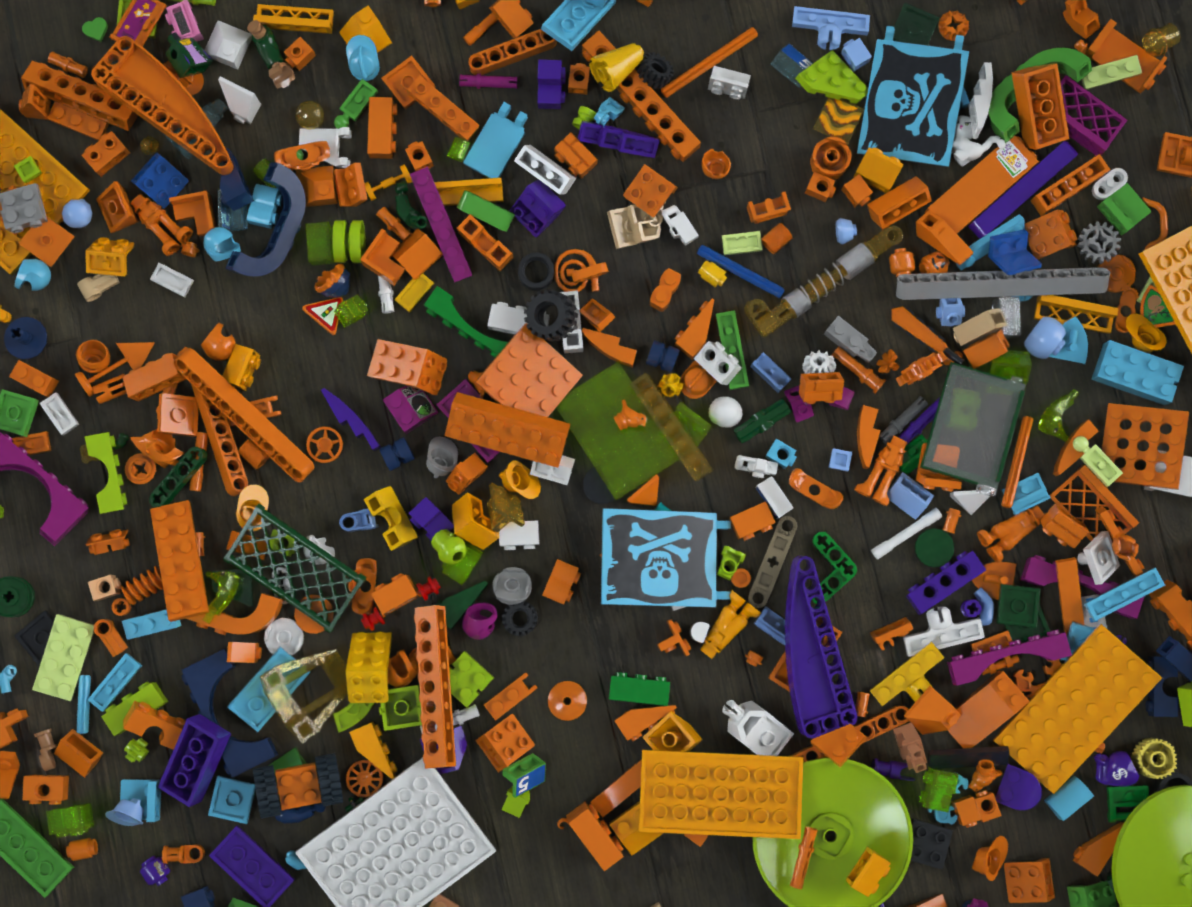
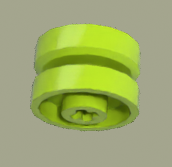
[333,220,366,263]

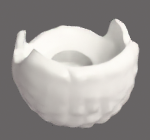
[708,397,743,428]
[303,535,335,565]

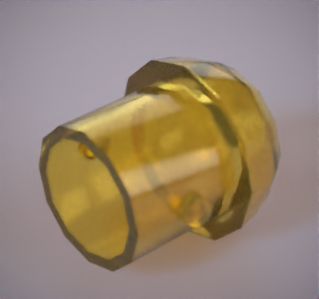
[1142,23,1181,57]

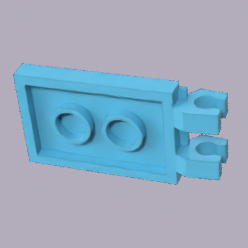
[463,102,528,178]

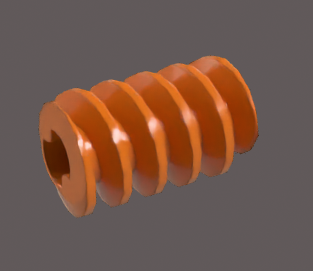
[120,566,163,605]

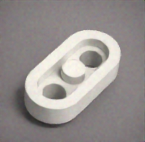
[1092,168,1128,200]

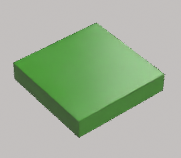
[0,389,39,437]

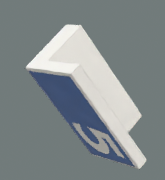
[755,476,793,519]

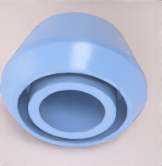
[835,218,857,244]

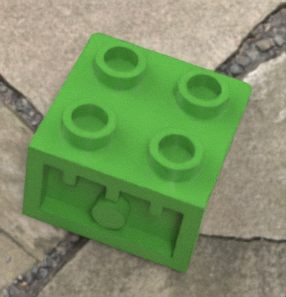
[1097,183,1151,236]

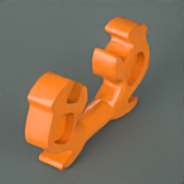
[1013,659,1062,698]

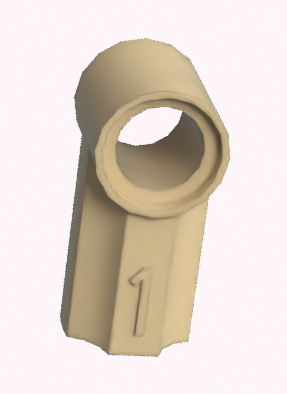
[77,274,120,302]

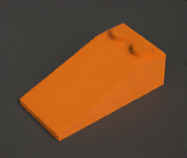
[947,671,1030,748]

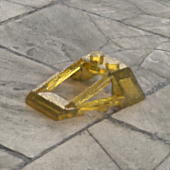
[260,649,348,744]

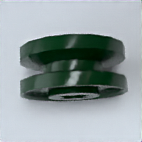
[0,576,35,618]

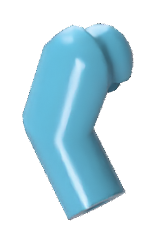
[285,850,306,870]

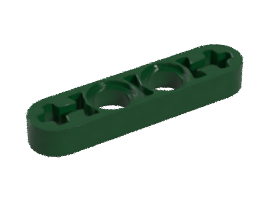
[149,447,207,508]

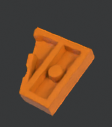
[810,724,866,767]

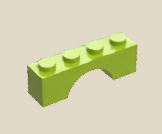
[85,432,127,514]

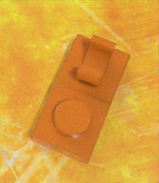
[870,617,913,650]

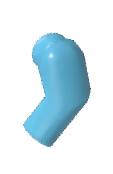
[0,665,17,694]

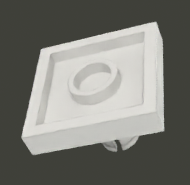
[1078,531,1120,585]

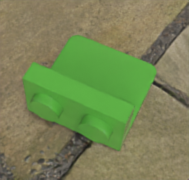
[1067,880,1117,907]

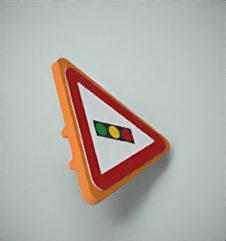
[302,297,343,335]

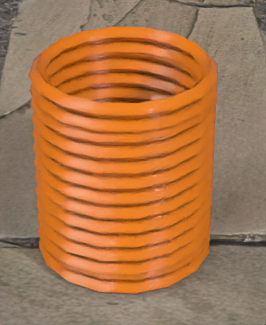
[761,223,793,254]
[238,439,269,469]

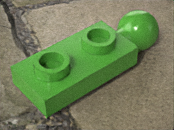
[334,79,378,129]

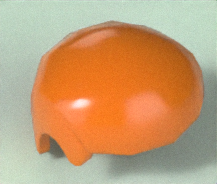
[701,149,731,179]

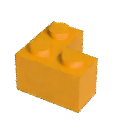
[452,492,499,550]

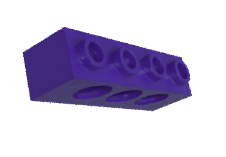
[906,551,986,616]

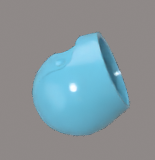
[203,227,241,261]
[14,259,51,291]

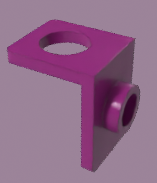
[784,385,814,422]

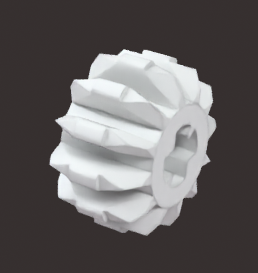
[803,350,836,374]

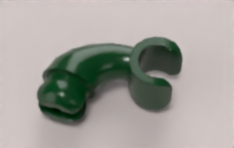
[113,433,129,450]

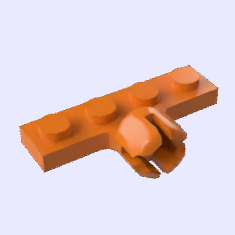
[1095,506,1145,577]

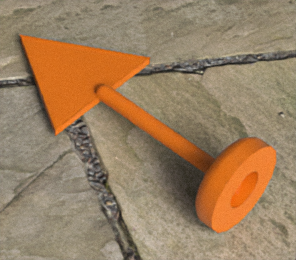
[75,342,155,397]

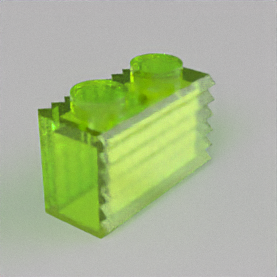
[441,539,484,585]

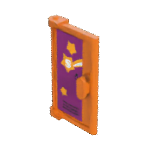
[109,0,167,47]

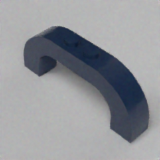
[225,162,306,277]

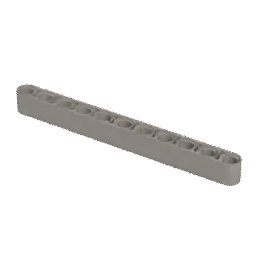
[896,267,1110,300]

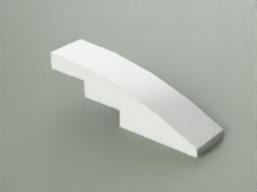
[968,63,993,139]

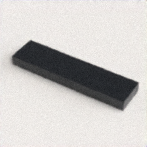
[928,746,1009,769]

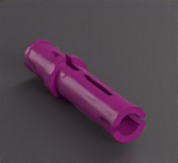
[459,74,517,89]

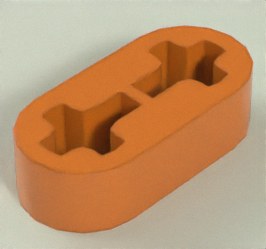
[571,262,609,283]

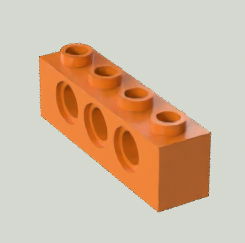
[407,75,480,143]
[1031,154,1111,216]

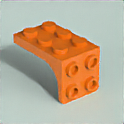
[367,339,447,395]

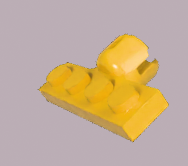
[870,641,944,706]

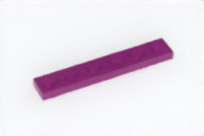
[410,167,472,283]

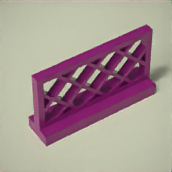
[1060,75,1127,156]

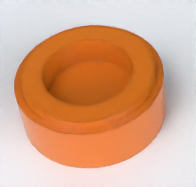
[731,568,751,588]

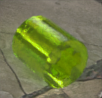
[447,137,470,162]

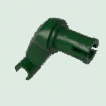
[395,181,427,229]

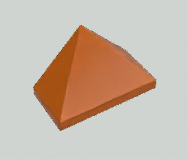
[627,474,659,506]
[226,531,268,560]

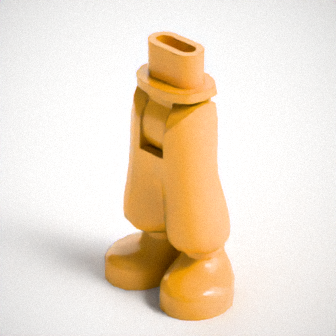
[700,590,761,659]

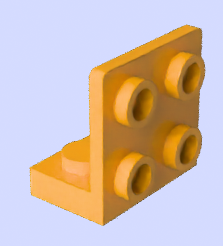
[86,237,134,277]

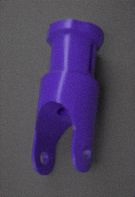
[871,758,916,781]

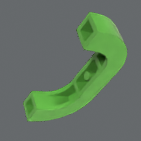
[988,48,1092,143]

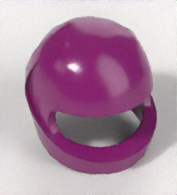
[462,603,497,640]

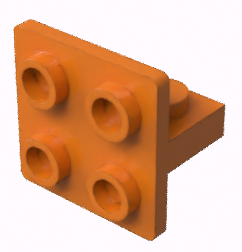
[657,619,691,656]

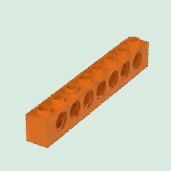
[582,30,701,162]
[414,605,456,769]

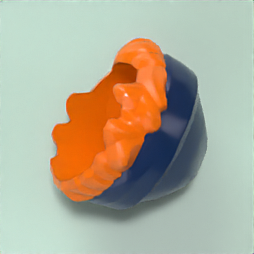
[315,263,350,298]

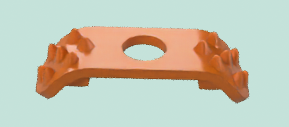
[789,468,843,509]

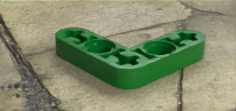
[811,532,857,604]

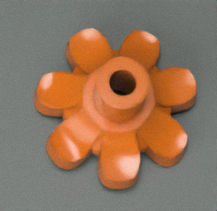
[877,349,899,373]

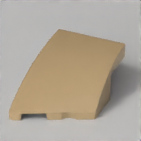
[607,202,666,249]

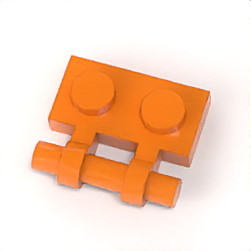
[970,630,1020,675]

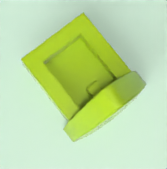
[502,786,530,818]

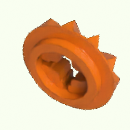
[938,11,969,41]
[125,453,157,485]

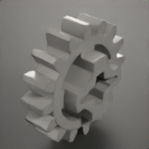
[1077,221,1121,264]

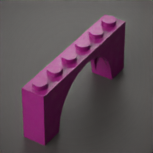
[0,432,88,547]

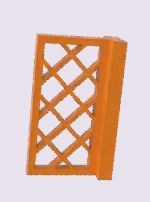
[1050,464,1139,543]

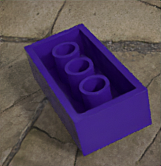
[158,714,231,807]

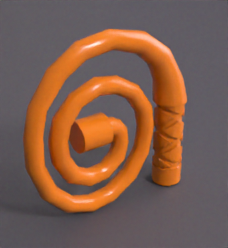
[554,249,599,292]

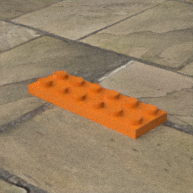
[150,500,209,622]

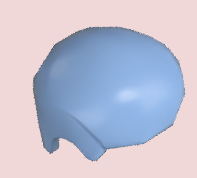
[62,199,93,228]

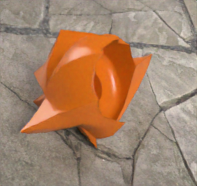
[130,429,184,468]

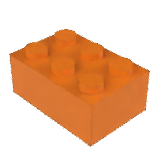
[566,801,624,871]

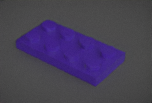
[209,825,295,907]

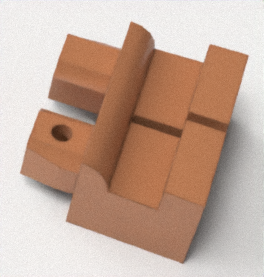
[893,722,927,773]

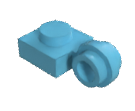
[594,97,625,126]

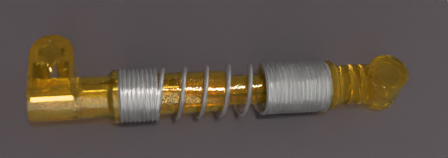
[744,226,903,338]

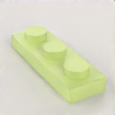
[1082,55,1142,90]

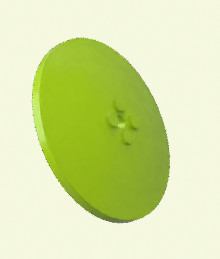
[752,757,913,907]
[1112,785,1192,907]

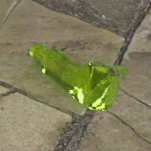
[1038,389,1079,442]
[203,570,240,624]

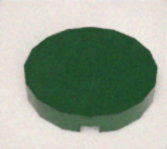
[914,528,955,568]

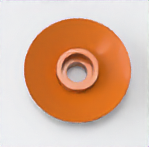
[548,681,587,721]

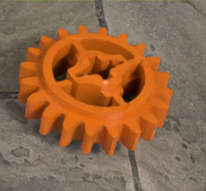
[896,351,947,386]

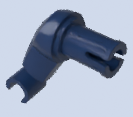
[275,797,326,823]

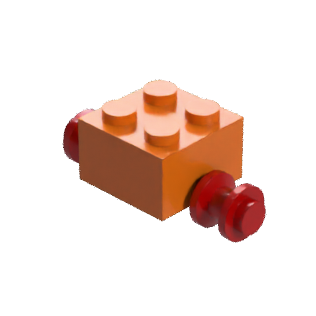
[361,573,441,631]

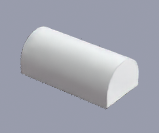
[689,622,710,643]

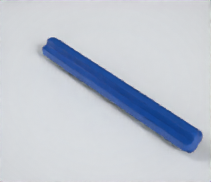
[697,245,785,298]

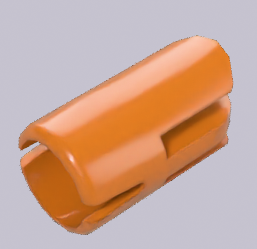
[92,373,127,404]

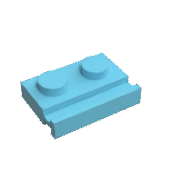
[1002,473,1051,515]

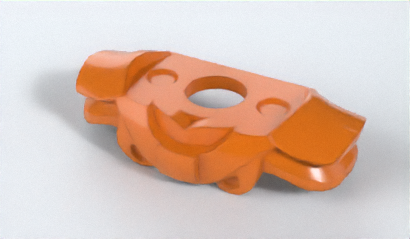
[274,141,330,171]
[348,558,377,615]

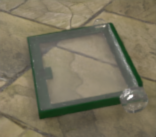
[920,362,1026,496]

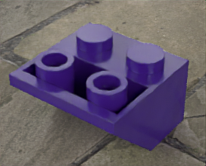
[509,179,566,238]

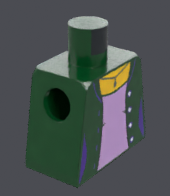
[166,32,214,78]

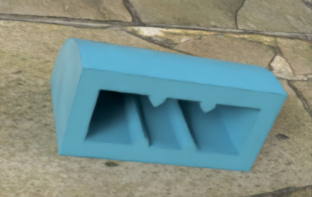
[1044,776,1094,821]

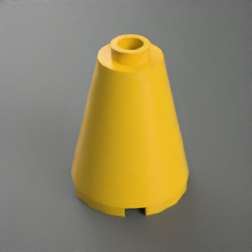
[589,43,644,92]

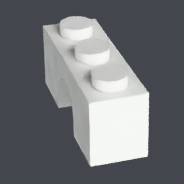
[560,291,583,354]

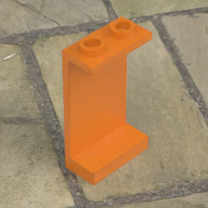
[1085,19,1167,94]

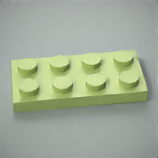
[32,614,94,701]

